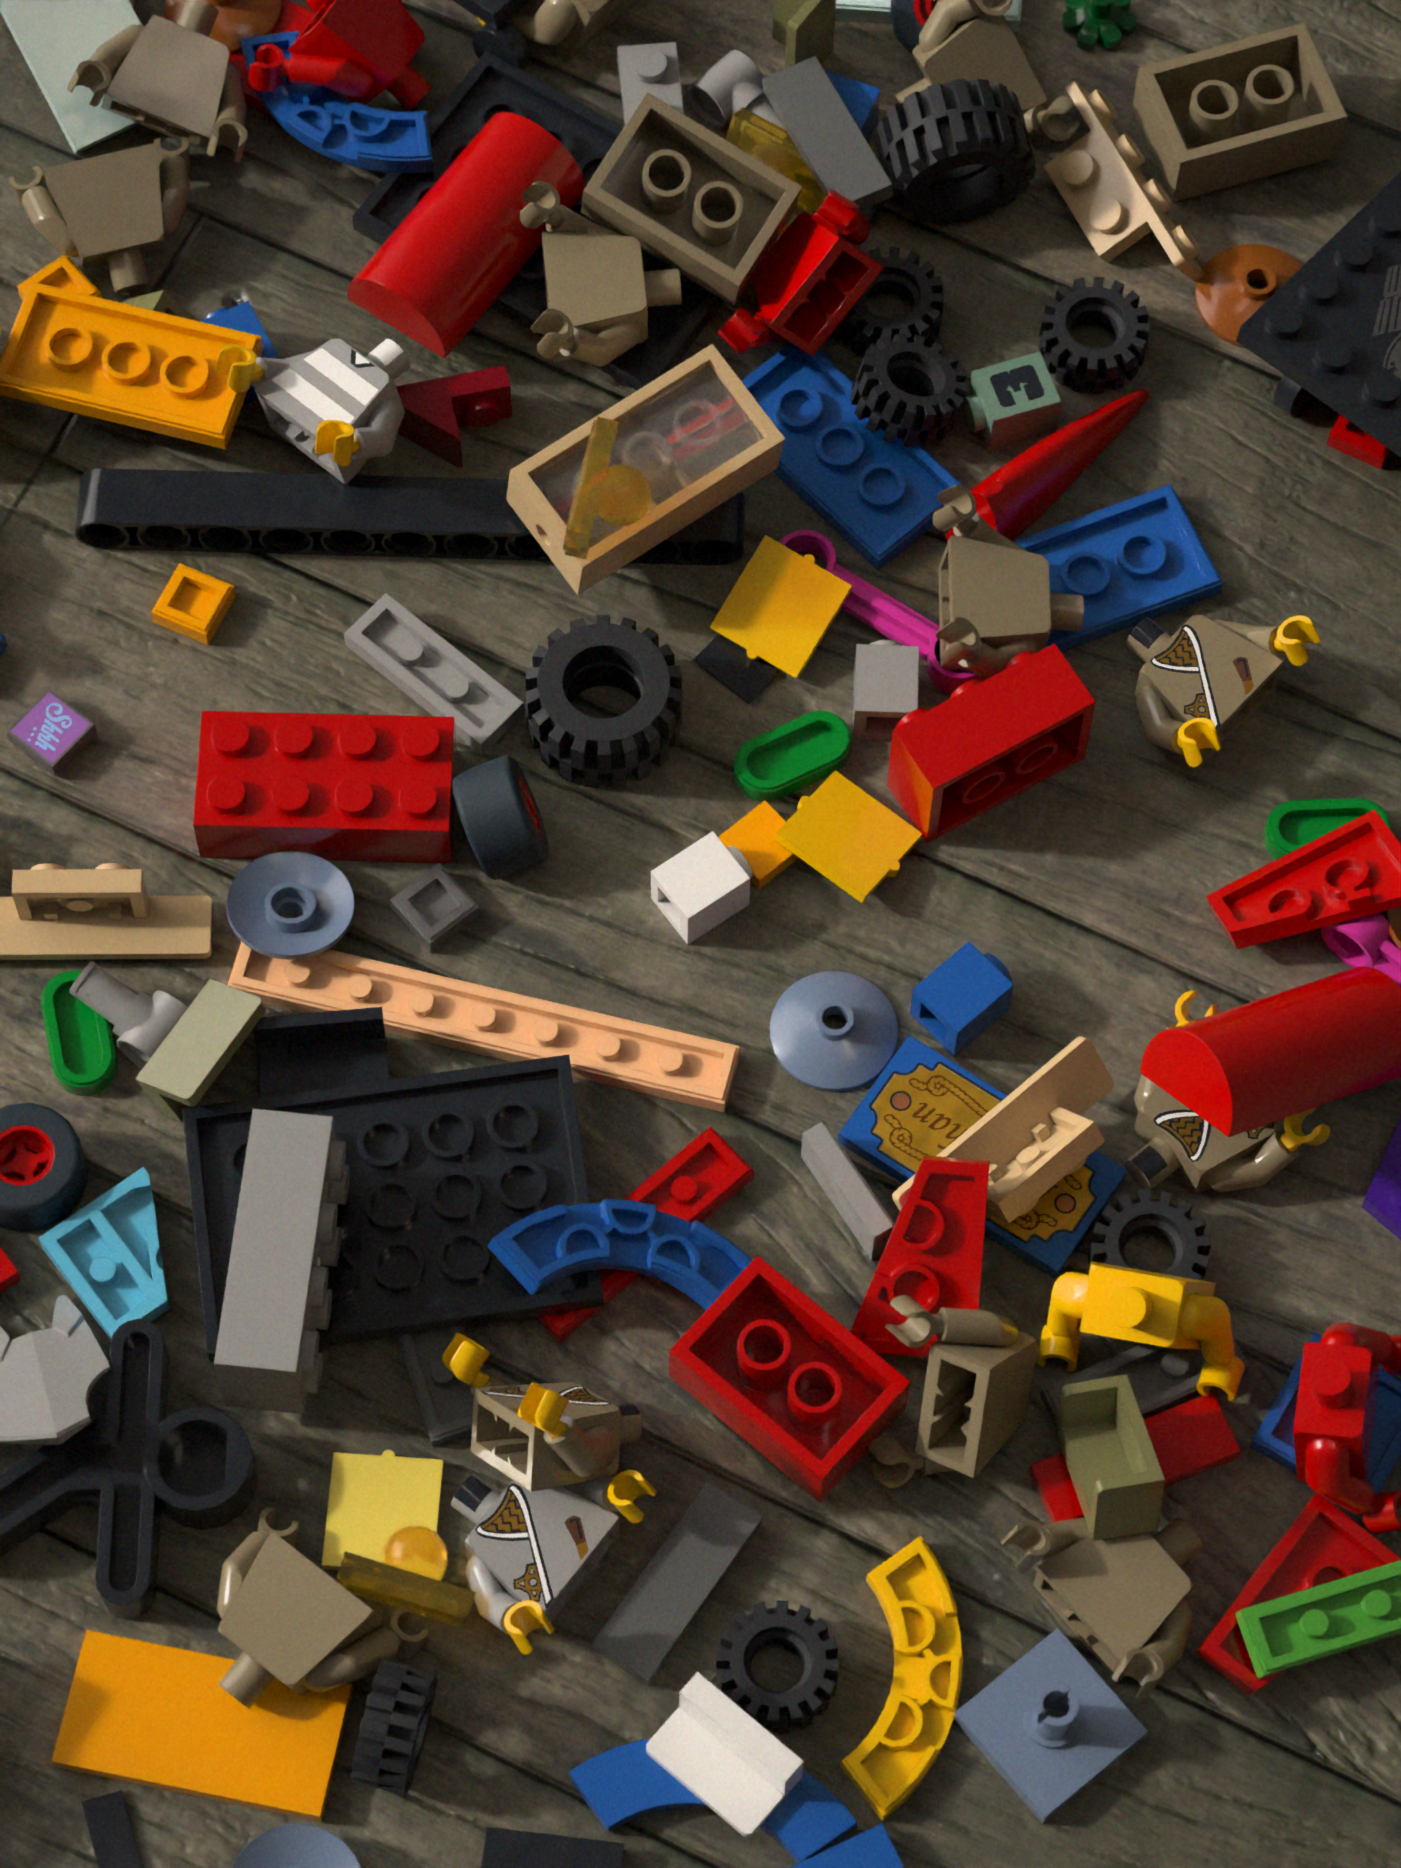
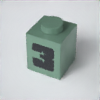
[963,352,1061,452]

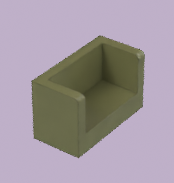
[1057,1374,1165,1541]

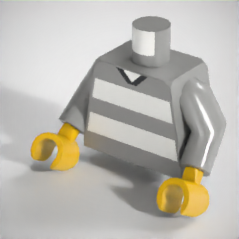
[216,338,411,485]

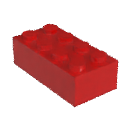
[193,711,458,864]

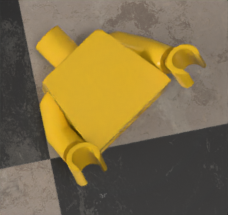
[1038,1261,1245,1401]

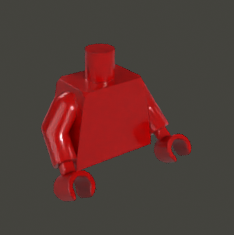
[248,0,432,111]
[717,188,884,356]
[1293,1322,1401,1534]

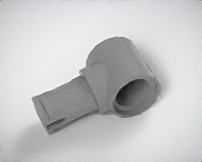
[688,50,796,160]
[69,961,188,1069]

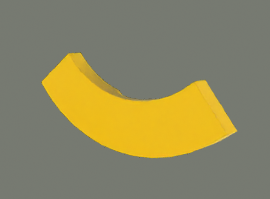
[840,1536,963,1821]

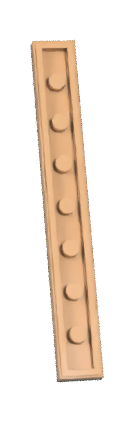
[228,941,740,1112]

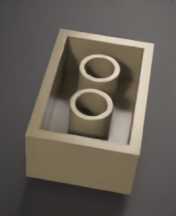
[1132,22,1347,203]
[581,92,802,306]

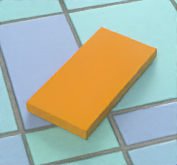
[0,281,264,450]
[51,1630,353,1822]

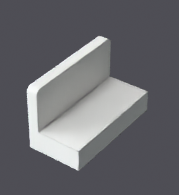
[646,1672,804,1837]

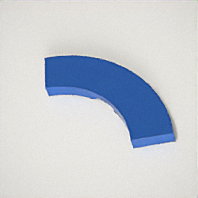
[240,31,434,173]
[487,1199,753,1311]
[568,1738,857,1863]

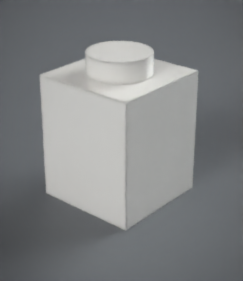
[651,831,753,945]

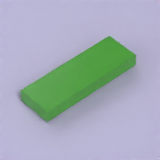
[1235,1560,1401,1679]

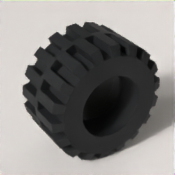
[875,78,1036,225]
[525,615,682,788]

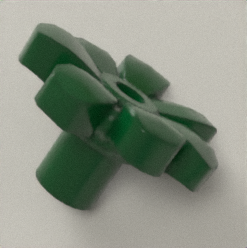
[1061,0,1136,51]

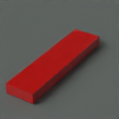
[534,1126,754,1344]

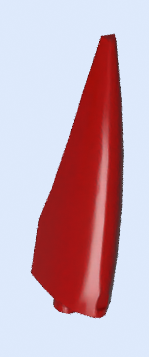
[946,388,1149,541]

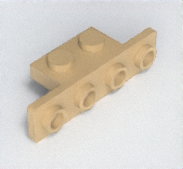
[1044,80,1204,282]
[0,863,213,960]
[892,1036,1114,1223]

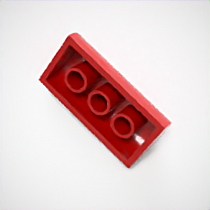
[347,112,585,359]
[1140,967,1401,1137]

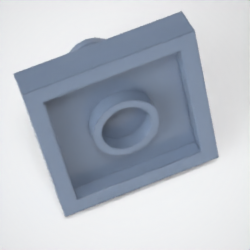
[953,1628,1148,1824]

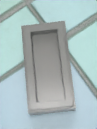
[801,1122,894,1260]

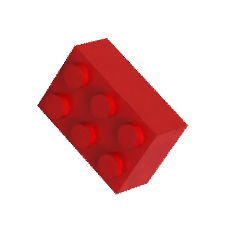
[887,643,1096,844]
[669,1255,910,1503]

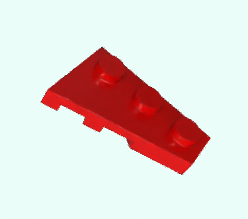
[1206,809,1401,950]
[850,1155,990,1357]
[1194,1493,1401,1696]

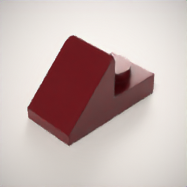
[396,365,512,468]

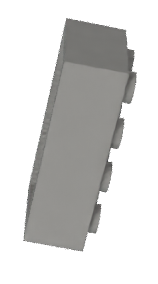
[214,1109,350,1414]

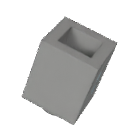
[852,640,919,740]

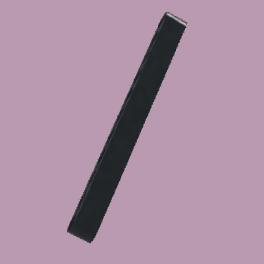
[75,468,745,565]

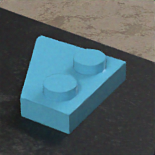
[38,1167,170,1340]

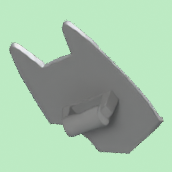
[0,1295,111,1445]

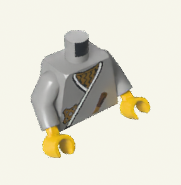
[451,1470,657,1655]

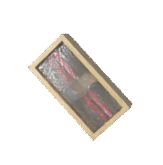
[506,344,785,595]

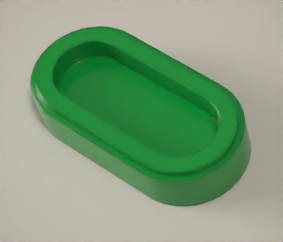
[734,711,852,802]
[1263,798,1391,860]
[41,970,118,1096]

